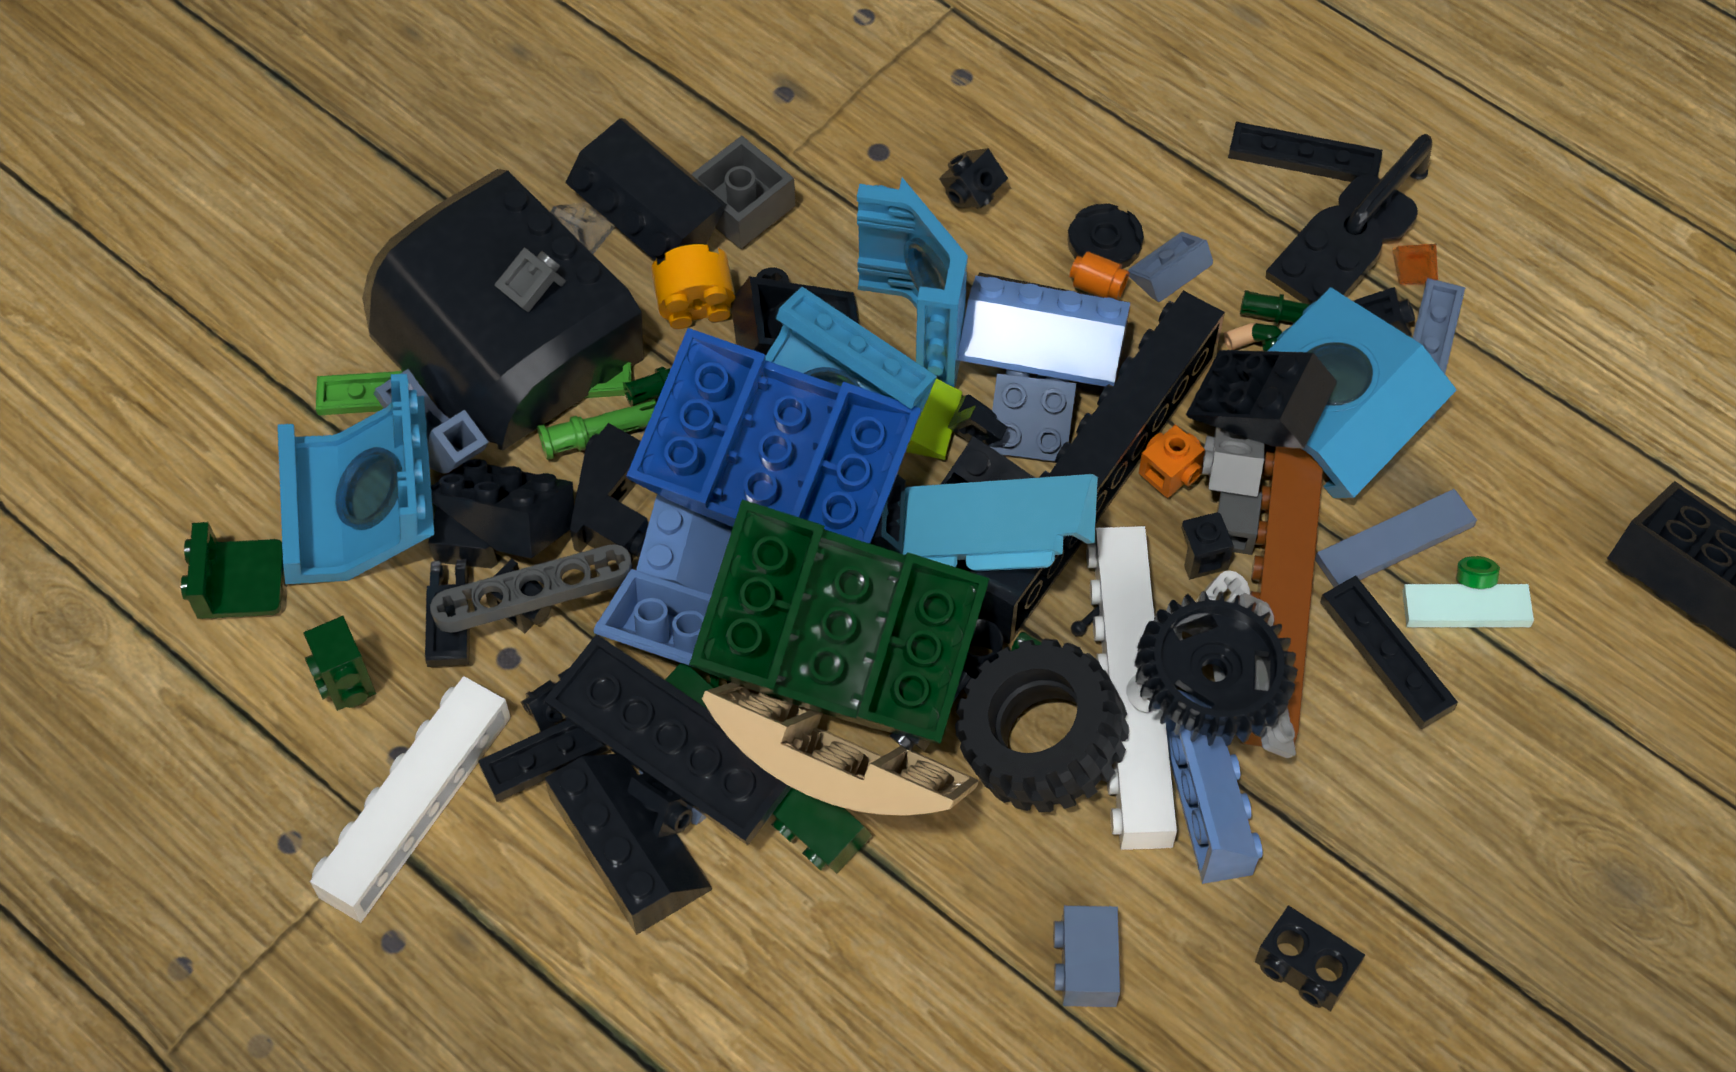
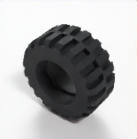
[955,639,1129,812]

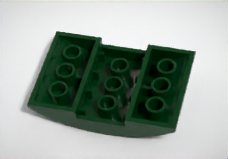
[689,499,990,744]

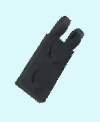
[425,559,470,667]

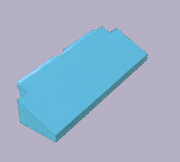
[903,474,1098,571]

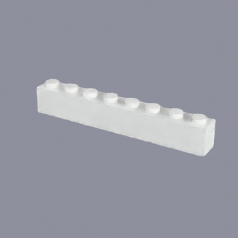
[1086,526,1177,850]

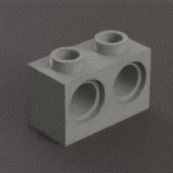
[1202,427,1264,497]

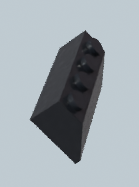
[565,118,727,264]
[544,754,712,935]

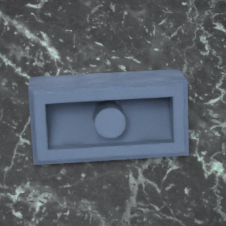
[1127,232,1213,302]

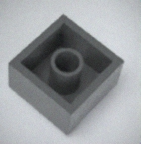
[691,135,795,249]

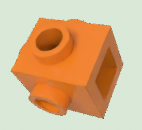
[1138,425,1205,499]

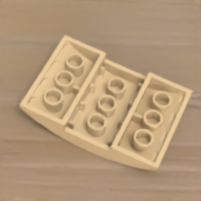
[702,683,979,816]

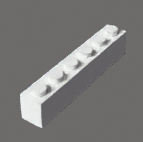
[310,676,511,923]

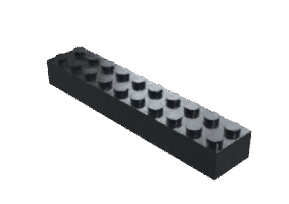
[971,290,1225,645]

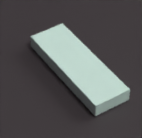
[1402,584,1534,627]

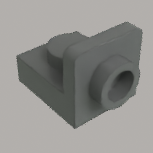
[495,247,566,312]

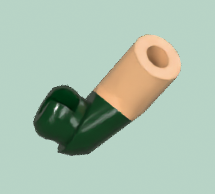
[1224,323,1282,351]

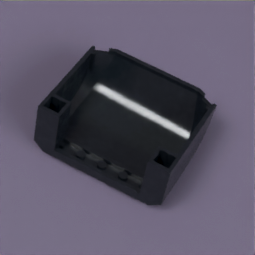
[362,169,644,451]

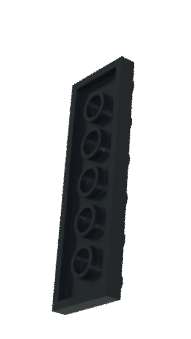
[543,634,792,846]

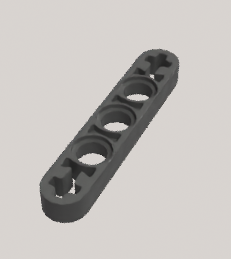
[430,544,633,633]

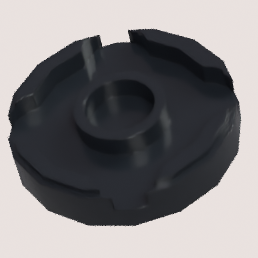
[1067,203,1144,269]

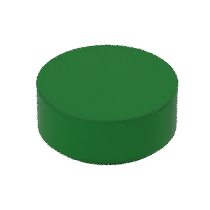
[1456,556,1500,589]

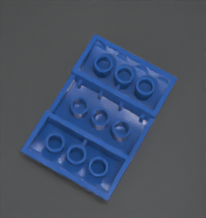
[626,328,921,544]

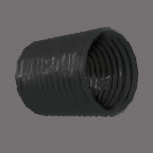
[963,618,1003,680]

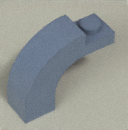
[374,369,488,473]

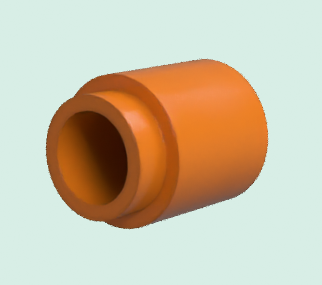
[1069,251,1130,300]

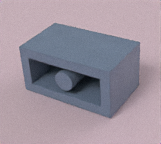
[1053,906,1120,1007]

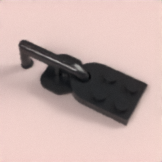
[1265,134,1433,304]

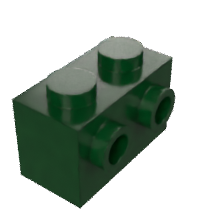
[303,616,376,711]

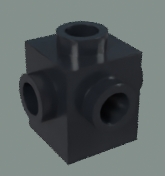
[939,148,1008,209]

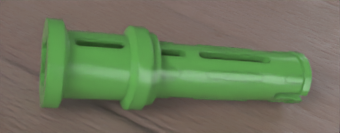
[537,400,656,460]

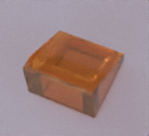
[1393,244,1438,285]

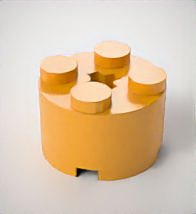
[651,244,735,329]

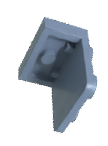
[988,369,1076,461]

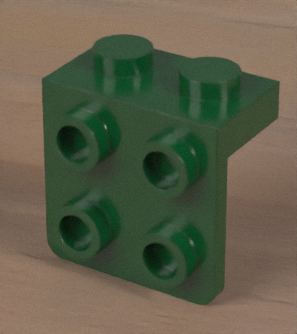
[181,522,284,619]

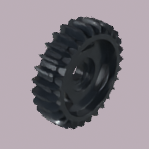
[1134,591,1298,747]

